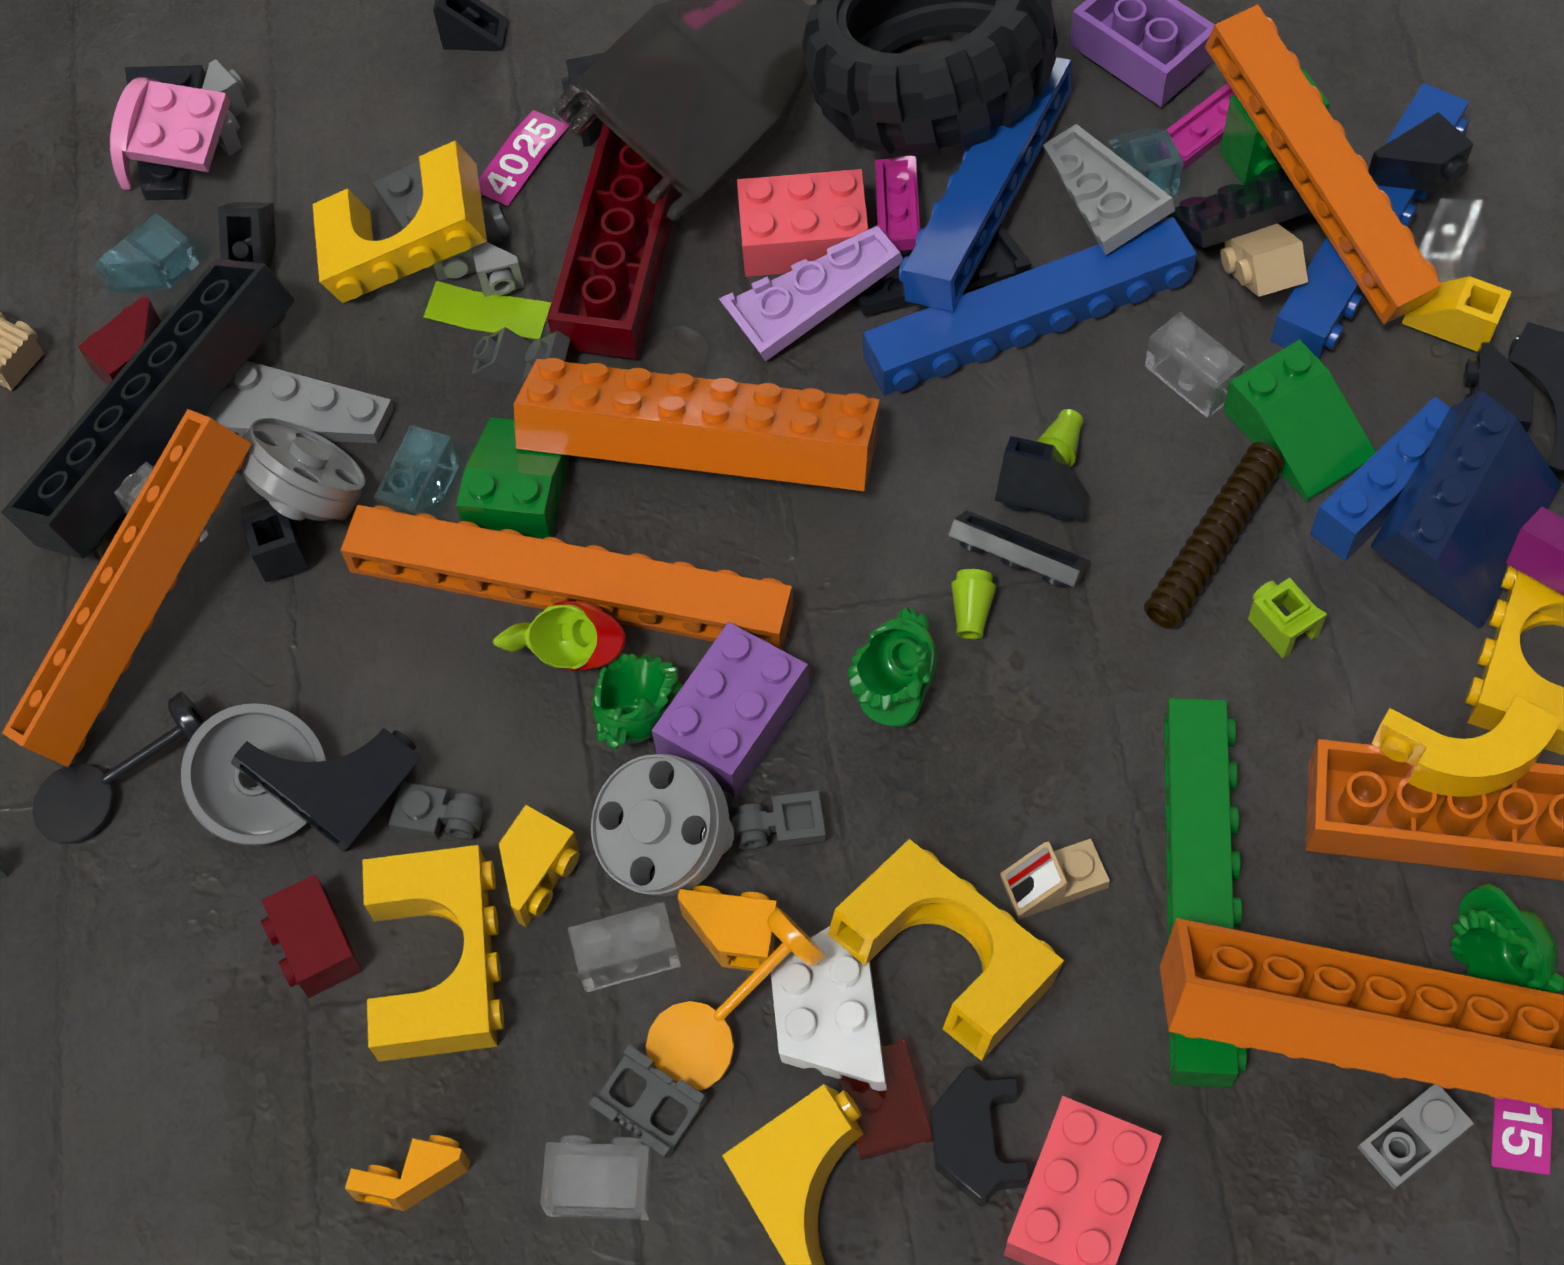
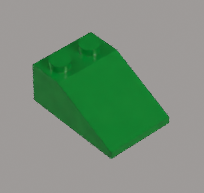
[1223,339,1376,503]
[456,417,570,539]

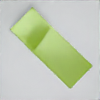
[423,281,552,339]

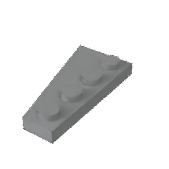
[1043,124,1175,255]
[206,361,394,443]

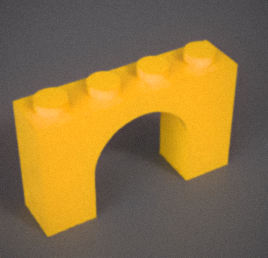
[312,140,487,303]
[1465,565,1564,756]
[827,839,1064,1061]
[362,845,504,1062]

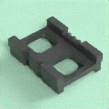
[589,1045,707,1158]

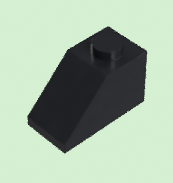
[1368,112,1473,192]
[218,202,276,269]

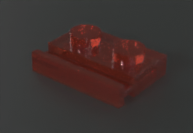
[839,1039,933,1161]

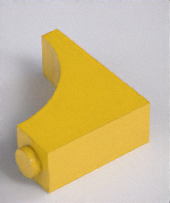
[722,1084,864,1265]

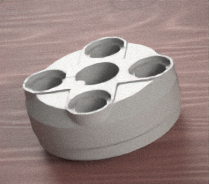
[237,418,365,521]
[591,754,734,897]

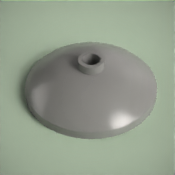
[180,703,326,846]

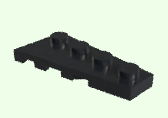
[125,65,206,201]
[852,224,1031,316]

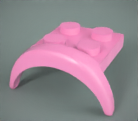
[110,77,231,190]

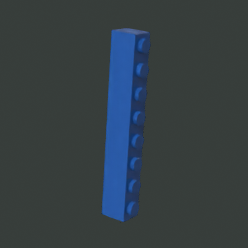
[899,57,1072,312]
[1271,83,1470,360]
[863,217,1197,396]

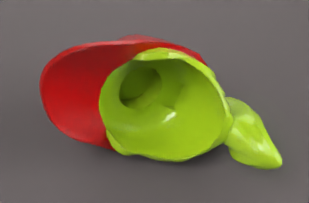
[493,601,626,671]

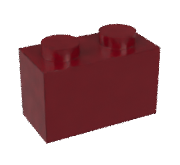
[261,874,363,998]

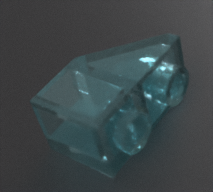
[1109,127,1183,196]
[93,213,200,293]
[374,425,460,513]

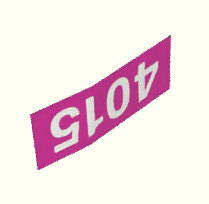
[1491,1098,1552,1175]

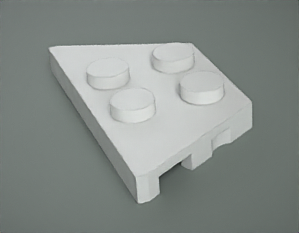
[771,926,887,1091]

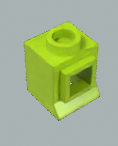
[1248,578,1327,659]

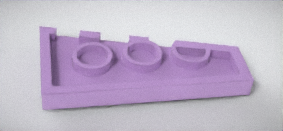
[719,226,903,362]

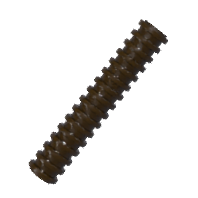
[1143,442,1285,629]

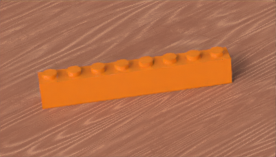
[1205,4,1442,325]
[2,409,252,767]

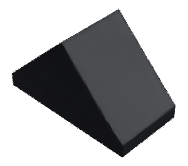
[433,0,507,51]

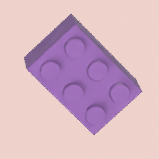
[1069,0,1215,107]
[652,622,810,798]

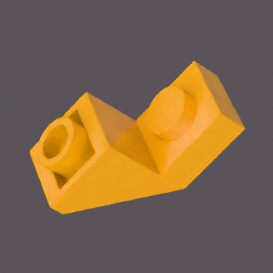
[345,1135,471,1211]

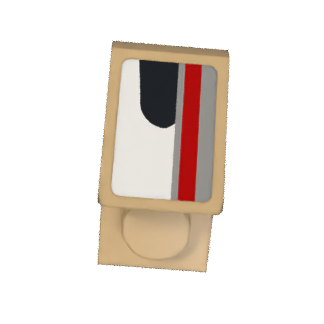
[1000,838,1110,920]

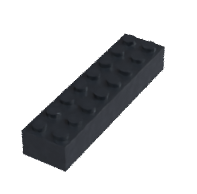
[1,259,295,559]

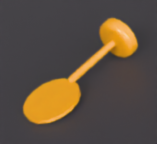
[645,907,826,1091]

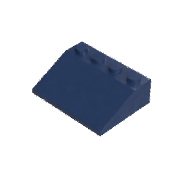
[1370,390,1561,628]

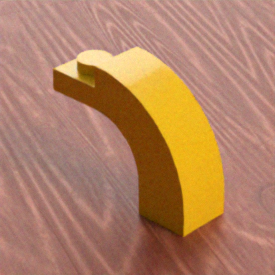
[1371,695,1562,797]

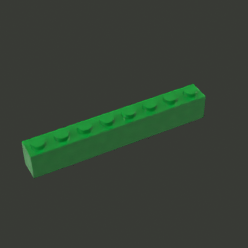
[1164,698,1247,1088]

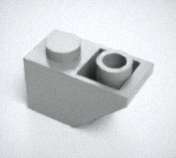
[1357,1084,1474,1190]

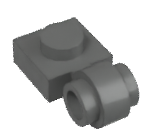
[389,782,485,840]
[731,790,826,850]

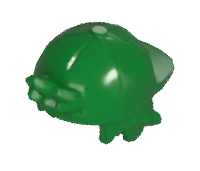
[847,608,938,728]
[591,654,683,750]
[1450,884,1564,993]

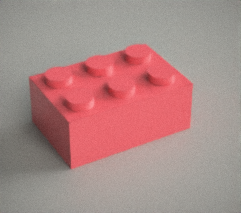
[737,169,868,277]
[1004,1096,1162,1265]

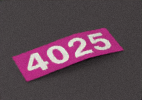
[479,110,570,206]

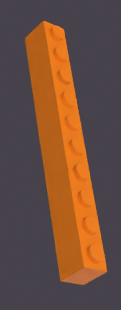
[340,505,794,650]

